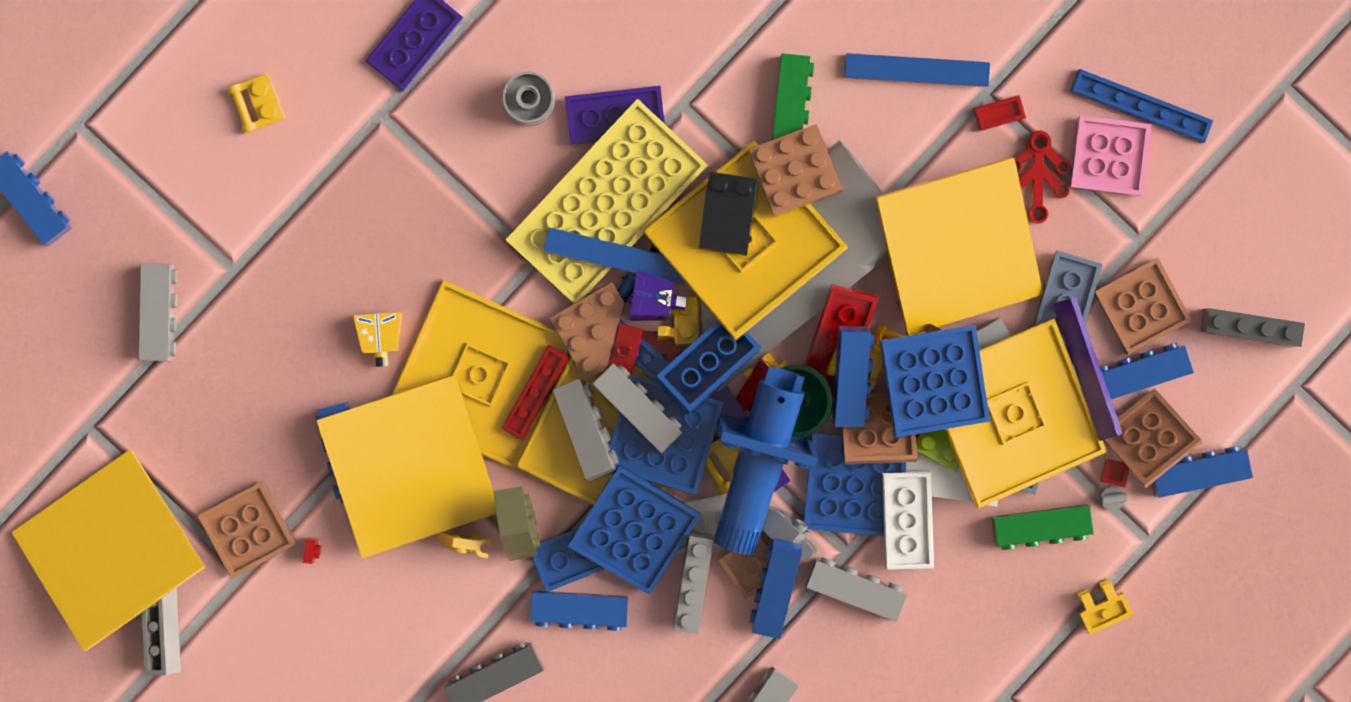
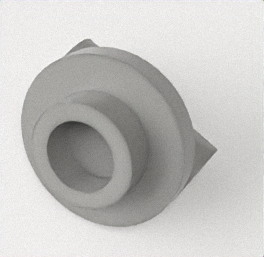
[1101,486,1127,511]

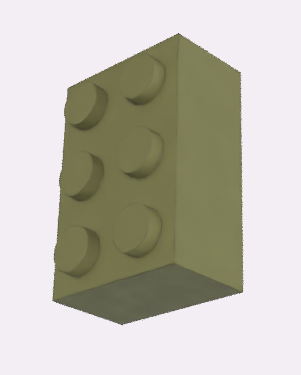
[493,486,541,561]

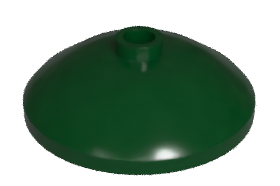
[782,364,833,437]

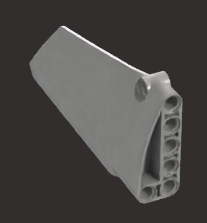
[702,140,888,392]

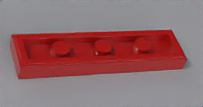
[501,345,570,441]

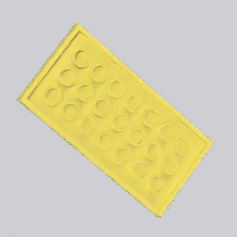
[506,99,708,304]

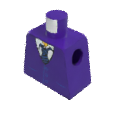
[629,270,687,321]

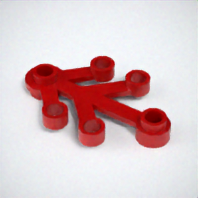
[1015,130,1070,224]

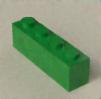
[772,53,814,140]
[991,504,1094,550]

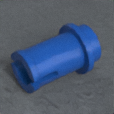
[617,274,635,303]

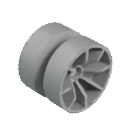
[502,72,555,126]

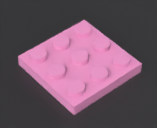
[1070,116,1151,196]

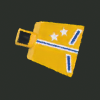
[354,312,402,367]

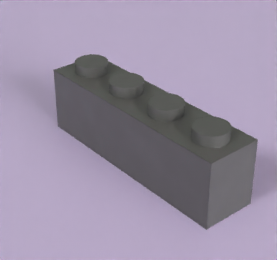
[1200,308,1305,347]
[444,641,545,702]

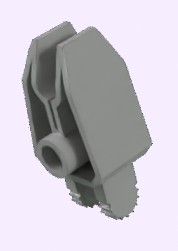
[763,505,818,560]

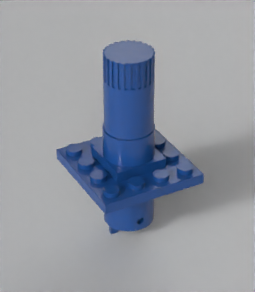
[714,367,818,555]

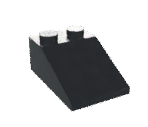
[699,172,759,256]

